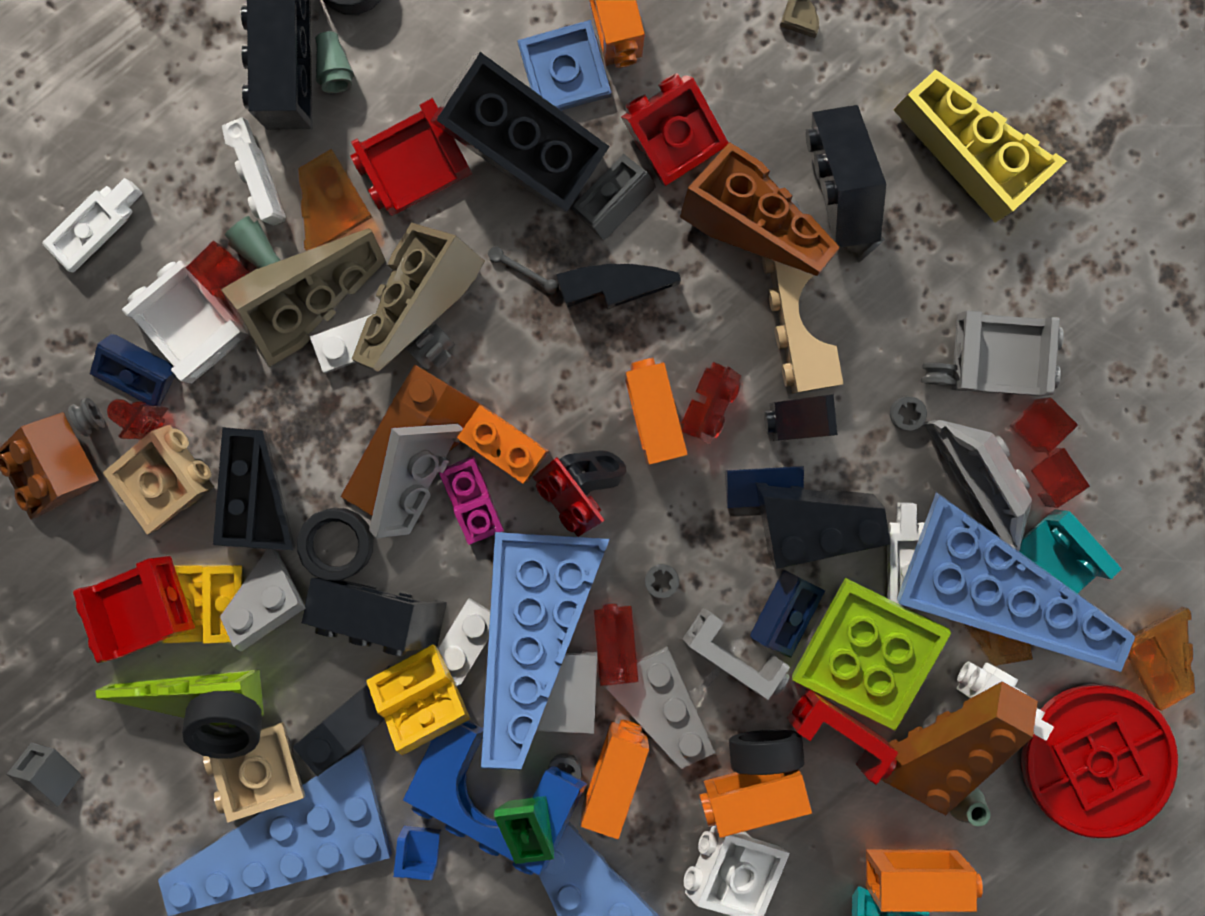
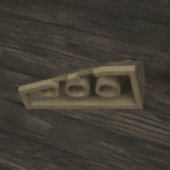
[352,223,485,372]
[221,228,386,367]

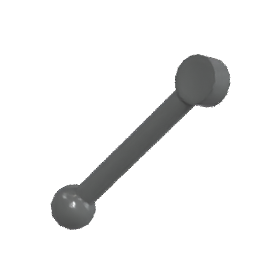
[488,247,559,294]

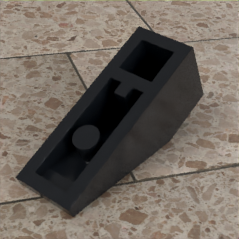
[764,394,838,441]
[293,665,391,777]

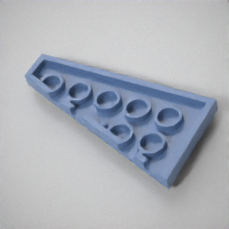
[897,492,1135,672]
[481,532,610,770]
[158,745,392,916]
[539,821,659,916]

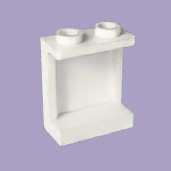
[122,261,248,383]

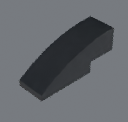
[556,264,681,309]

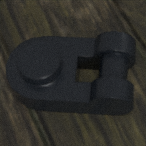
[559,450,626,495]

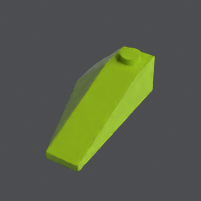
[95,669,264,727]

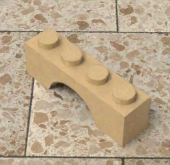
[761,256,843,394]

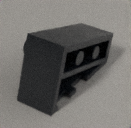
[806,105,887,248]
[213,427,295,551]
[755,482,891,569]
[301,578,447,656]

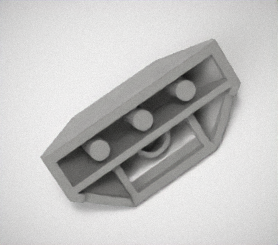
[924,420,1032,551]

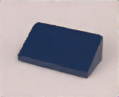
[89,334,176,409]
[725,466,804,508]
[750,570,825,658]

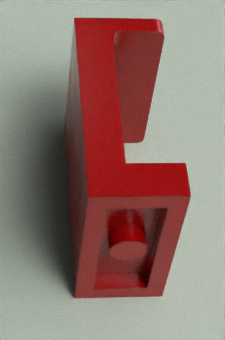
[350,98,472,216]
[73,556,195,663]
[786,688,898,785]

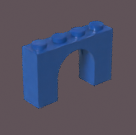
[403,720,587,875]

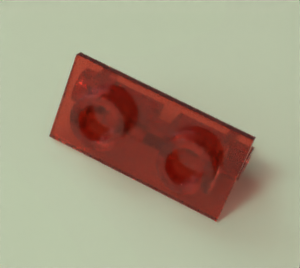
[681,362,741,445]
[107,399,168,439]
[594,603,639,686]

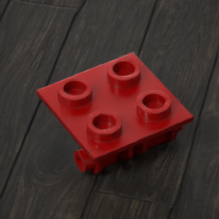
[532,457,605,537]

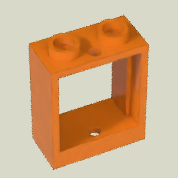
[589,0,645,68]
[624,358,688,465]
[457,405,549,484]
[581,719,649,840]
[699,769,812,838]
[866,849,983,912]

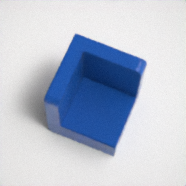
[393,826,441,880]

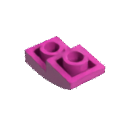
[439,456,504,545]

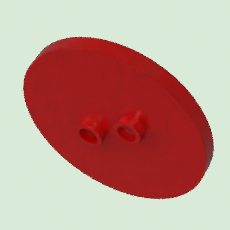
[1021,683,1178,839]

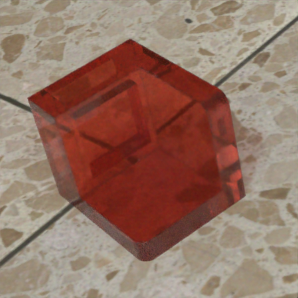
[185,241,250,301]
[1010,397,1078,452]
[1031,448,1090,508]

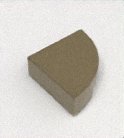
[780,0,819,38]

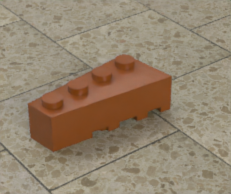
[881,681,1038,816]

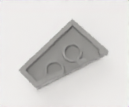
[369,424,463,538]
[599,647,715,769]

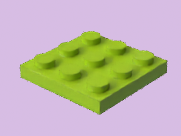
[792,578,951,731]

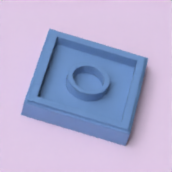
[517,20,611,111]

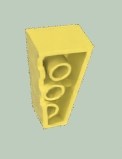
[893,70,1067,223]

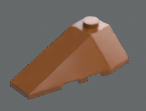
[340,365,485,516]

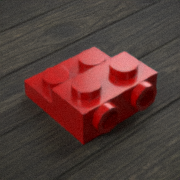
[621,73,729,186]

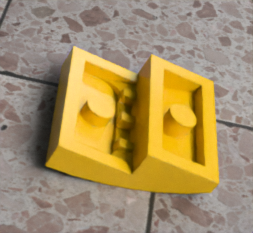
[163,565,242,644]
[366,644,470,756]

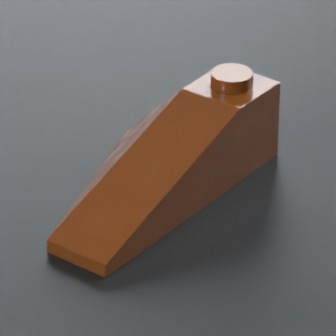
[680,142,840,276]

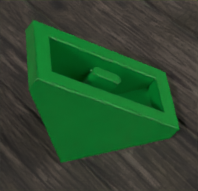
[494,796,554,864]

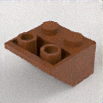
[0,412,99,520]

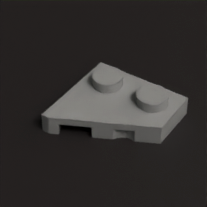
[220,549,305,652]

